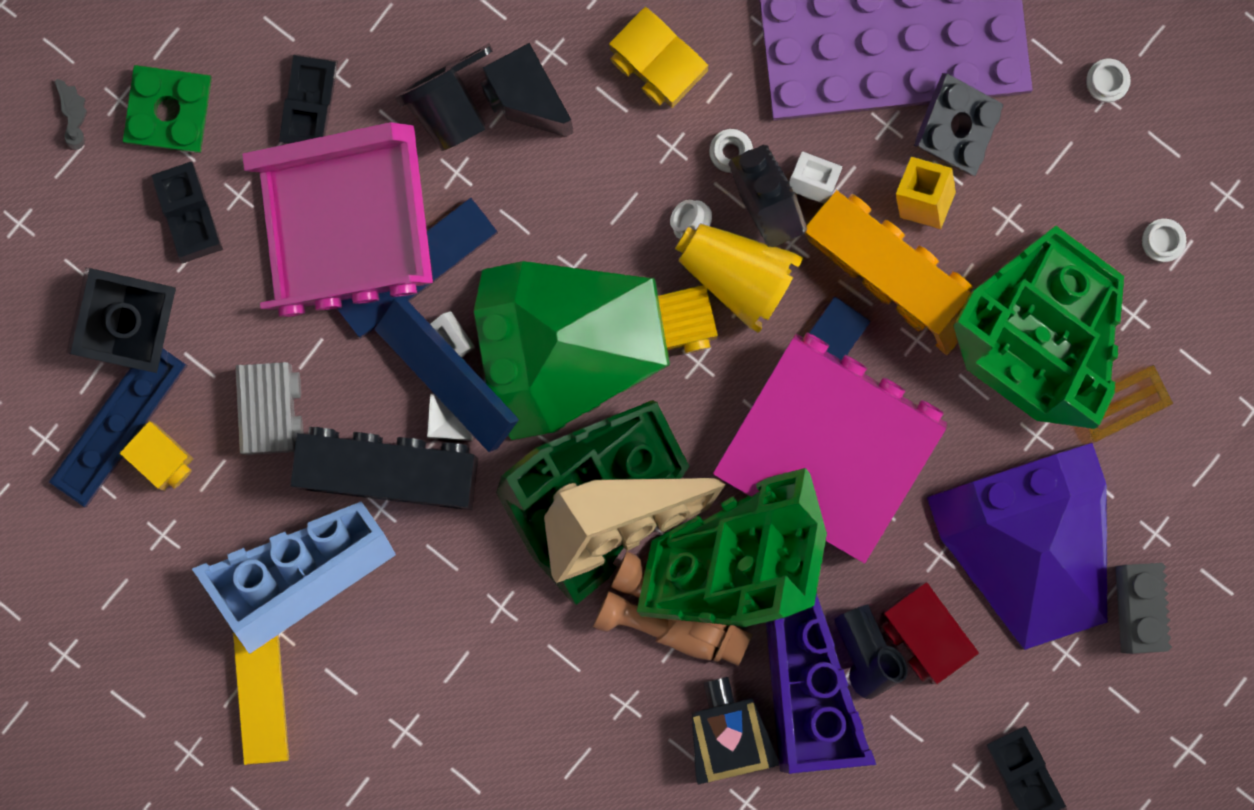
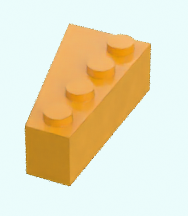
[805,190,973,355]

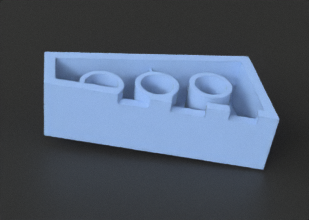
[192,502,396,654]

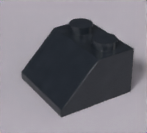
[480,43,573,137]
[66,267,176,373]

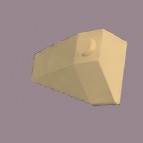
[544,478,725,583]

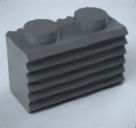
[1115,563,1172,654]

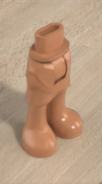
[593,551,752,666]

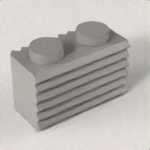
[236,362,304,455]

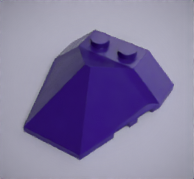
[927,443,1108,650]

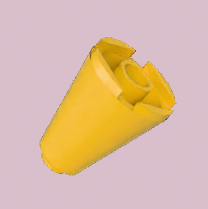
[675,223,802,333]

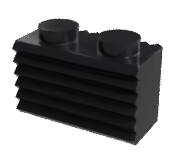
[728,145,807,247]

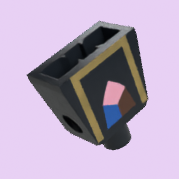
[691,677,779,785]

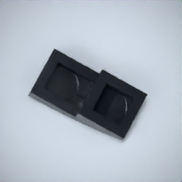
[279,54,338,144]
[151,161,223,264]
[987,726,1067,810]

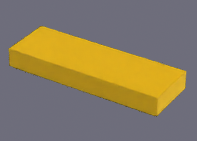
[233,633,289,765]

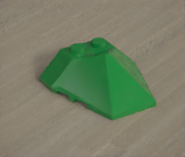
[953,226,1124,429]
[474,261,670,440]
[637,468,827,627]

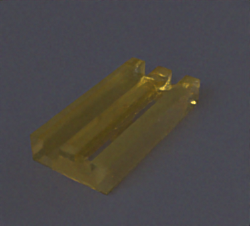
[1088,365,1173,443]

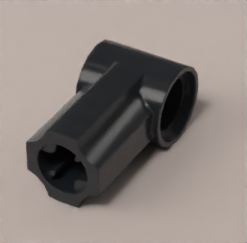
[834,604,908,699]

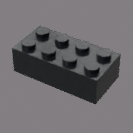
[290,427,479,510]

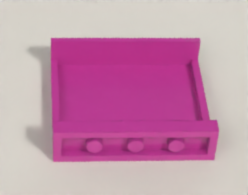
[242,122,433,317]
[713,333,947,564]

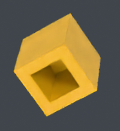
[896,157,956,229]
[120,421,194,491]

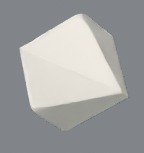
[427,394,473,441]

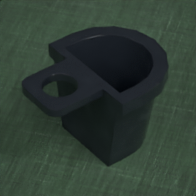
[394,43,493,151]

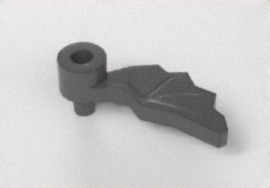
[54,79,87,150]

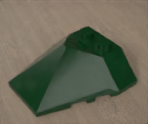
[496,400,690,605]

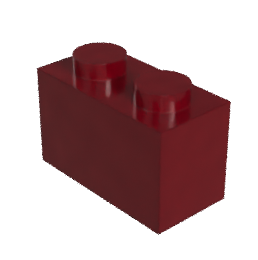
[881,582,979,685]

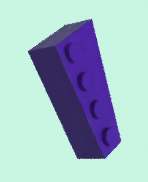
[766,593,877,774]

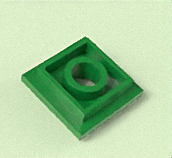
[123,65,212,153]

